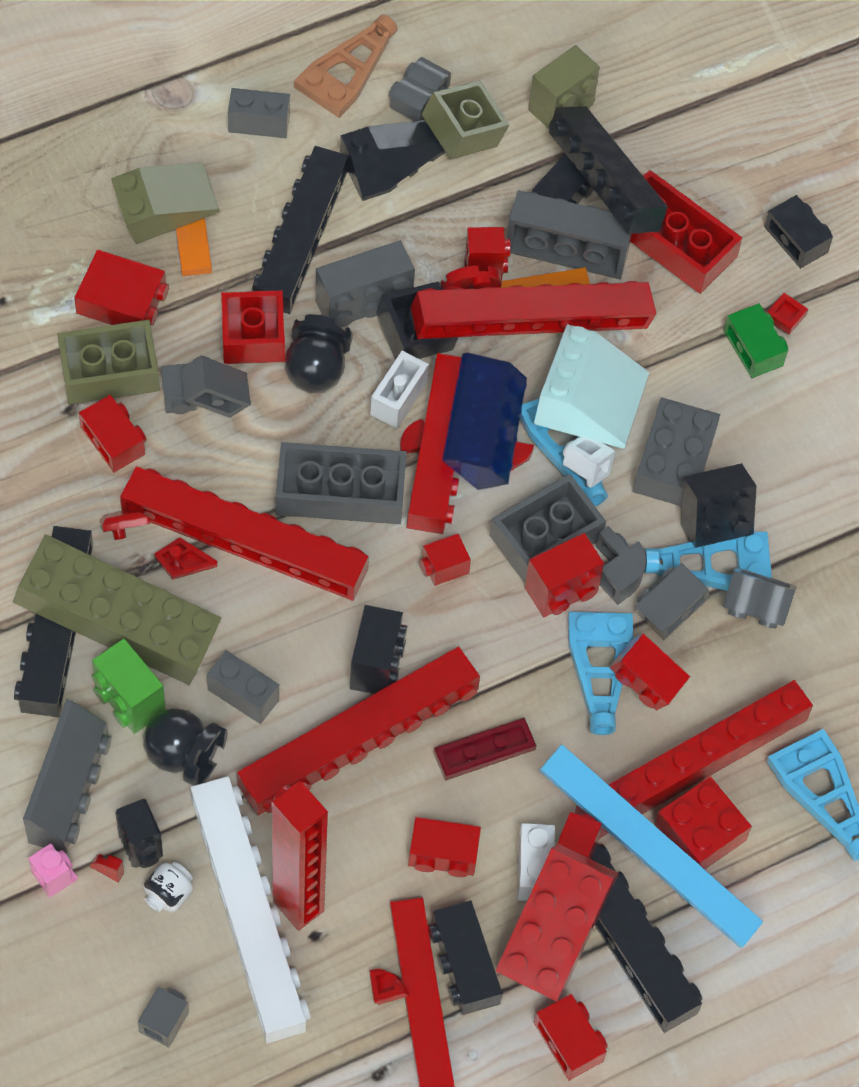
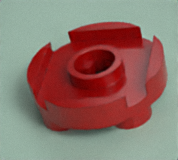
[440,266,502,290]

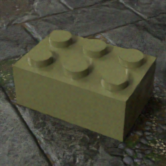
[57,320,160,405]

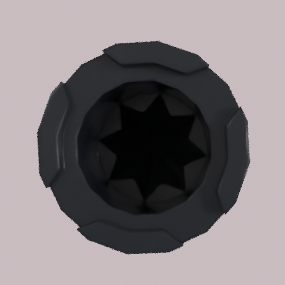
[285,314,353,394]
[143,708,228,786]

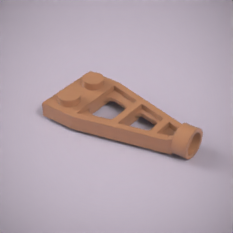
[294,14,398,118]

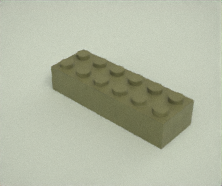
[13,534,222,686]

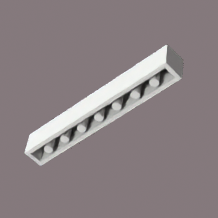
[190,776,310,1044]

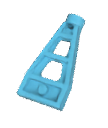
[517,398,608,506]
[644,532,772,591]
[568,612,633,735]
[766,729,859,861]

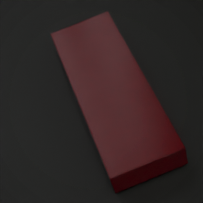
[433,717,537,781]

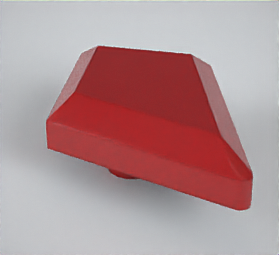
[99,510,150,540]
[154,537,218,580]

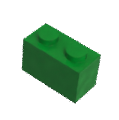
[723,303,788,379]

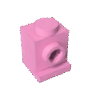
[28,843,78,898]

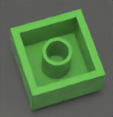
[91,638,166,734]

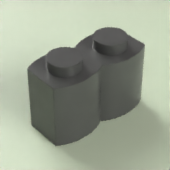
[389,57,451,121]
[723,567,797,629]

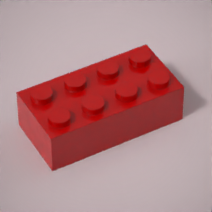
[631,170,743,294]
[495,843,619,1002]

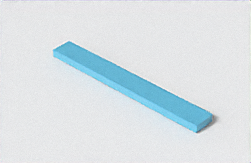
[539,744,763,948]

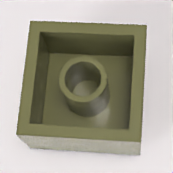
[528,45,600,129]
[422,80,509,160]

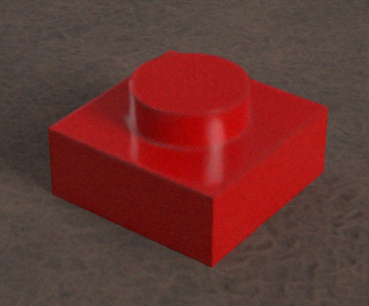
[767,293,808,335]

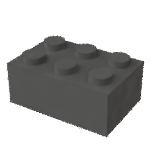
[315,240,415,327]
[633,397,721,507]
[490,474,606,583]

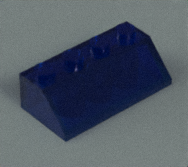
[443,352,527,490]

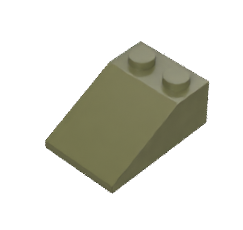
[111,162,220,244]

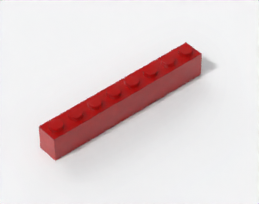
[411,281,657,339]
[120,466,369,601]
[237,646,480,816]
[575,680,813,839]
[272,780,328,931]

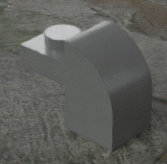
[596,526,646,605]

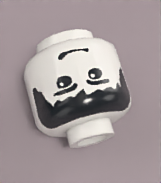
[143,862,193,912]

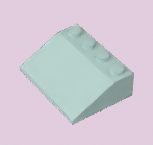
[534,324,649,449]

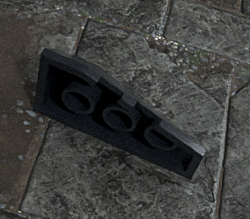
[340,120,446,201]

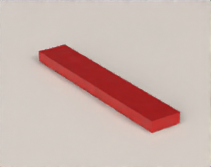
[390,898,455,1087]

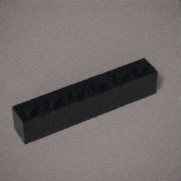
[549,106,668,234]
[252,146,349,314]
[14,526,93,718]
[591,843,702,1033]

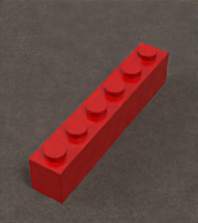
[406,353,478,534]

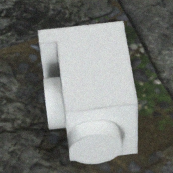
[563,437,615,488]

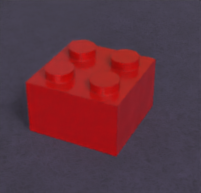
[221,290,285,364]
[524,533,604,618]
[654,776,752,870]

